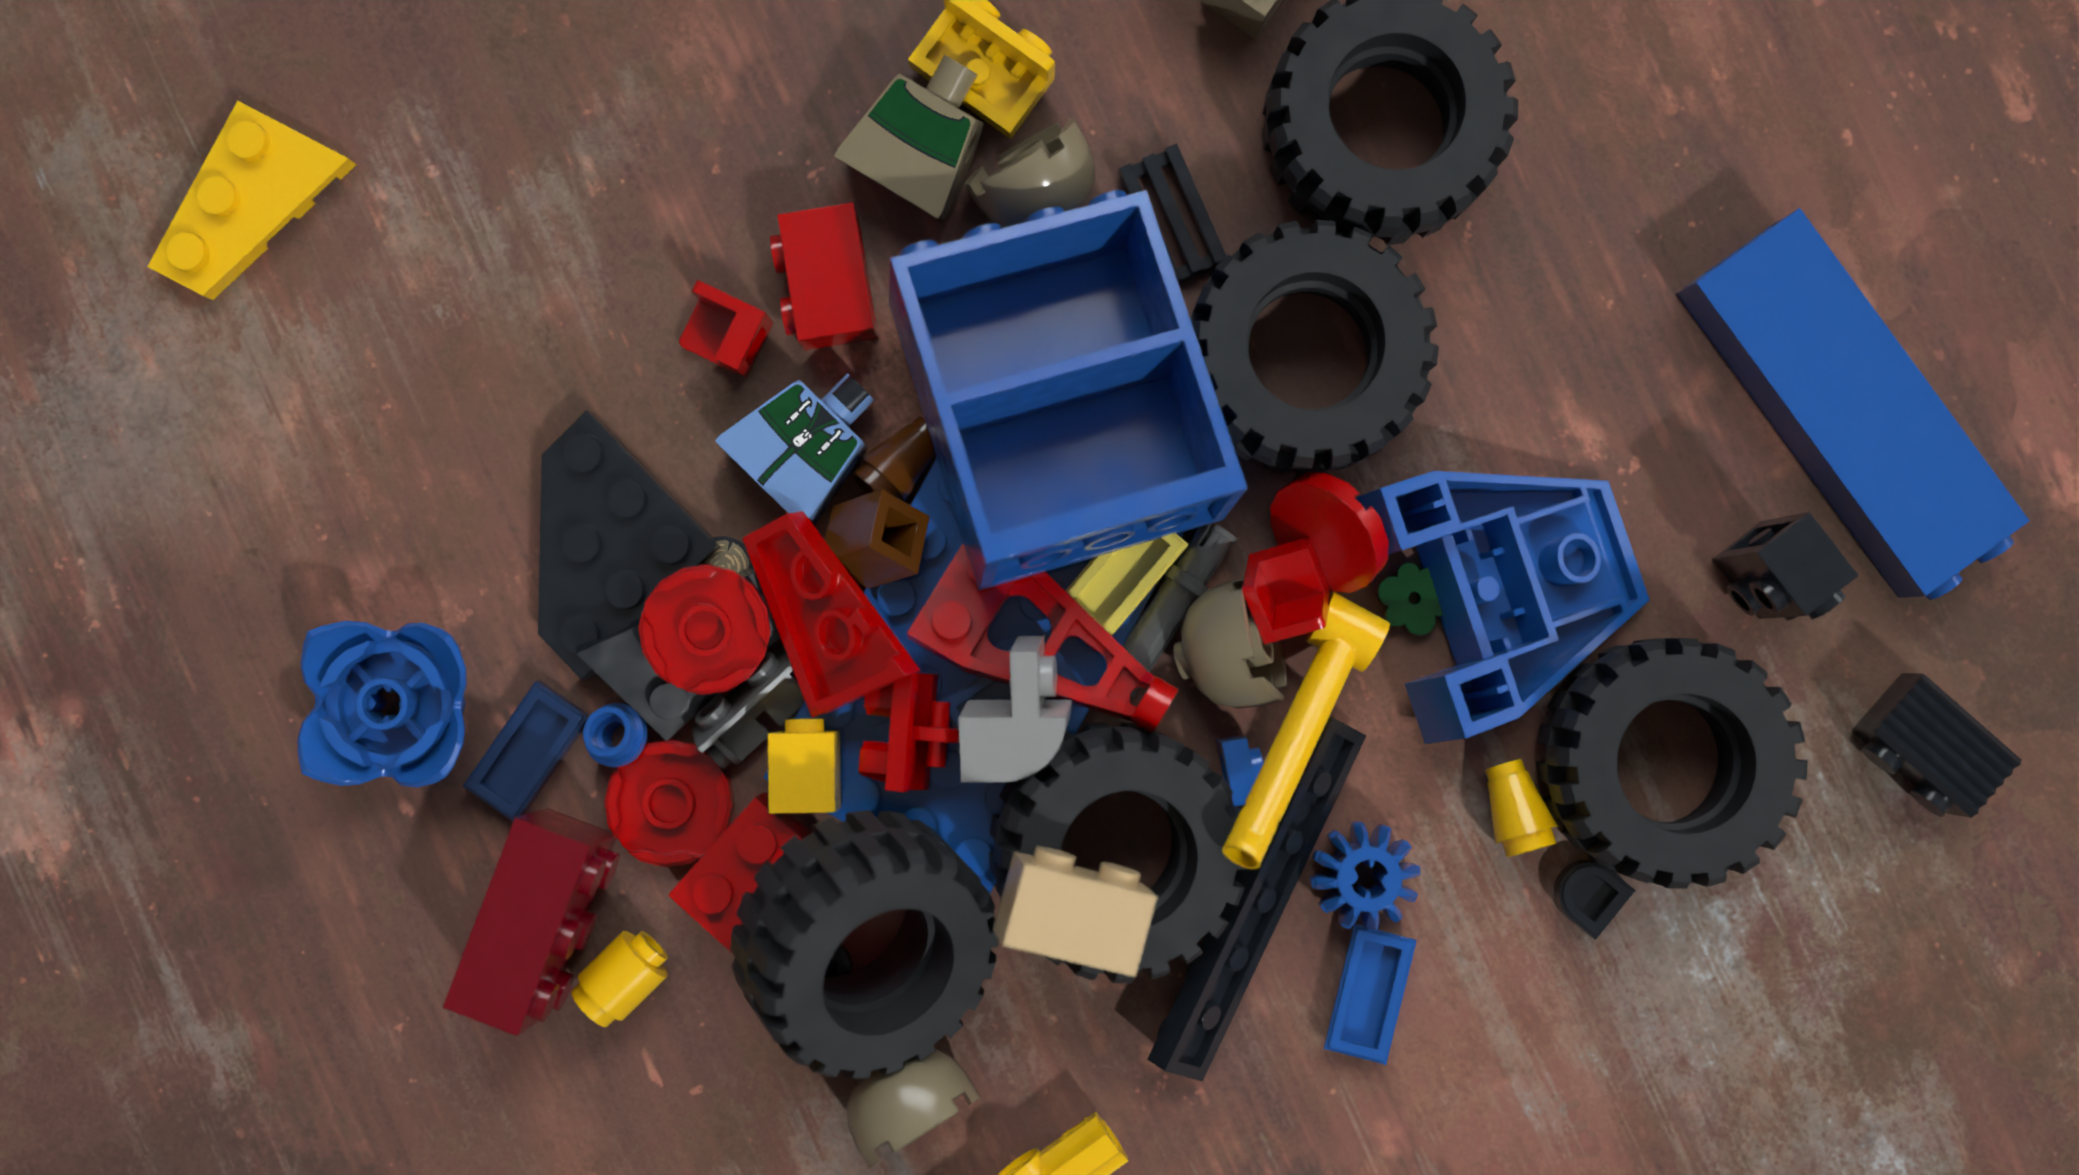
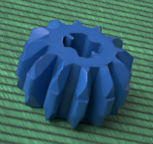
[1309,821,1421,932]

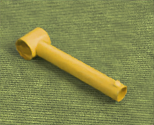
[1222,591,1390,869]

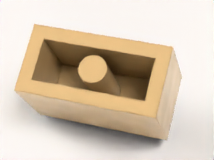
[993,846,1157,977]

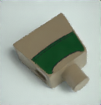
[834,54,984,220]

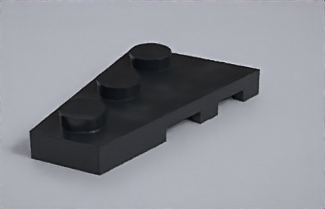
[576,566,780,741]

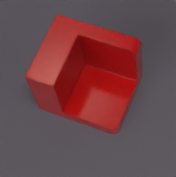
[679,280,774,379]
[1242,537,1331,645]

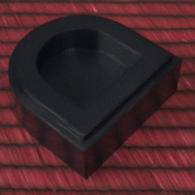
[1554,860,1636,940]

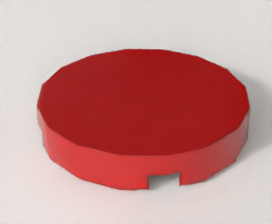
[1270,472,1389,593]
[639,564,771,695]
[604,739,735,868]

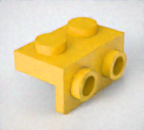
[908,0,1055,139]

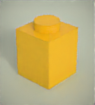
[768,718,841,813]

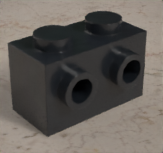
[1712,512,1859,621]

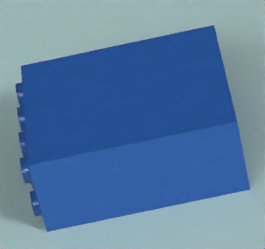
[889,190,1247,591]

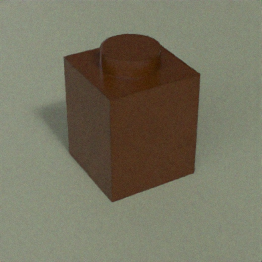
[825,489,930,589]

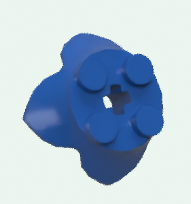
[297,621,467,788]

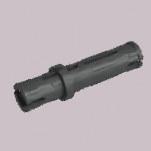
[1101,523,1238,700]

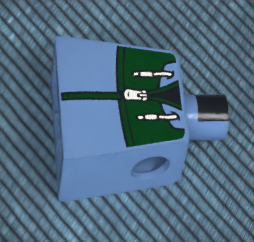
[715,373,874,526]

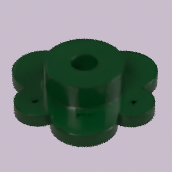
[1377,563,1443,635]

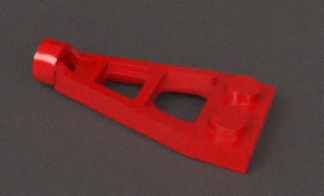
[907,543,1179,734]

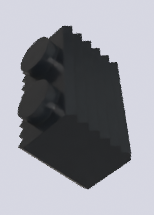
[1852,673,2022,818]

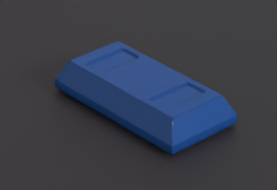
[1323,924,1417,1065]

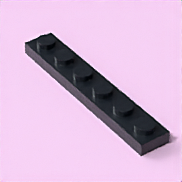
[1147,716,1366,1082]

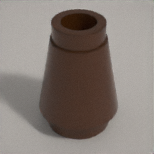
[852,416,936,502]

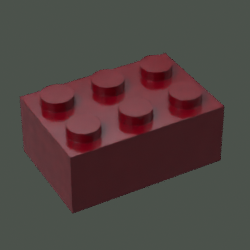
[442,808,620,1036]

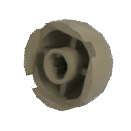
[965,118,1095,228]
[1174,577,1287,709]
[847,1048,981,1169]

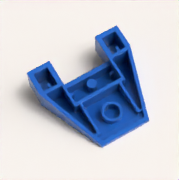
[1355,471,1650,744]

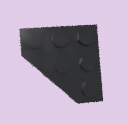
[538,410,721,680]

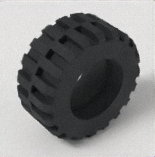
[1262,0,1519,245]
[1190,220,1439,475]
[1536,638,1808,889]
[988,722,1247,983]
[730,810,999,1078]

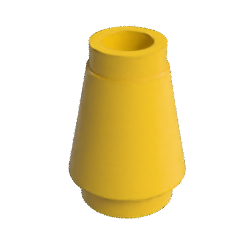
[1485,759,1558,858]

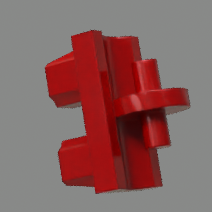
[858,673,960,792]

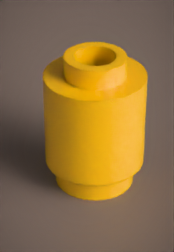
[571,931,668,1027]

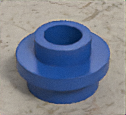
[583,703,647,767]

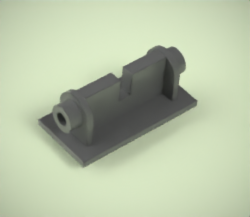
[691,645,805,769]

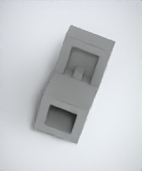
[959,636,1072,782]

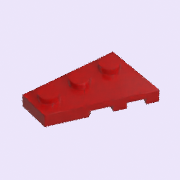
[742,511,921,718]

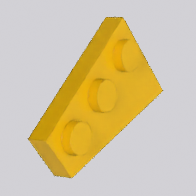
[147,101,357,300]

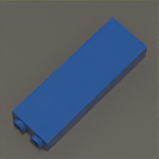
[1676,208,2030,600]

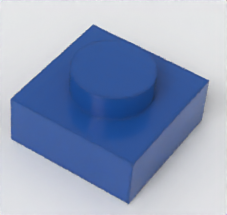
[1216,736,1264,806]

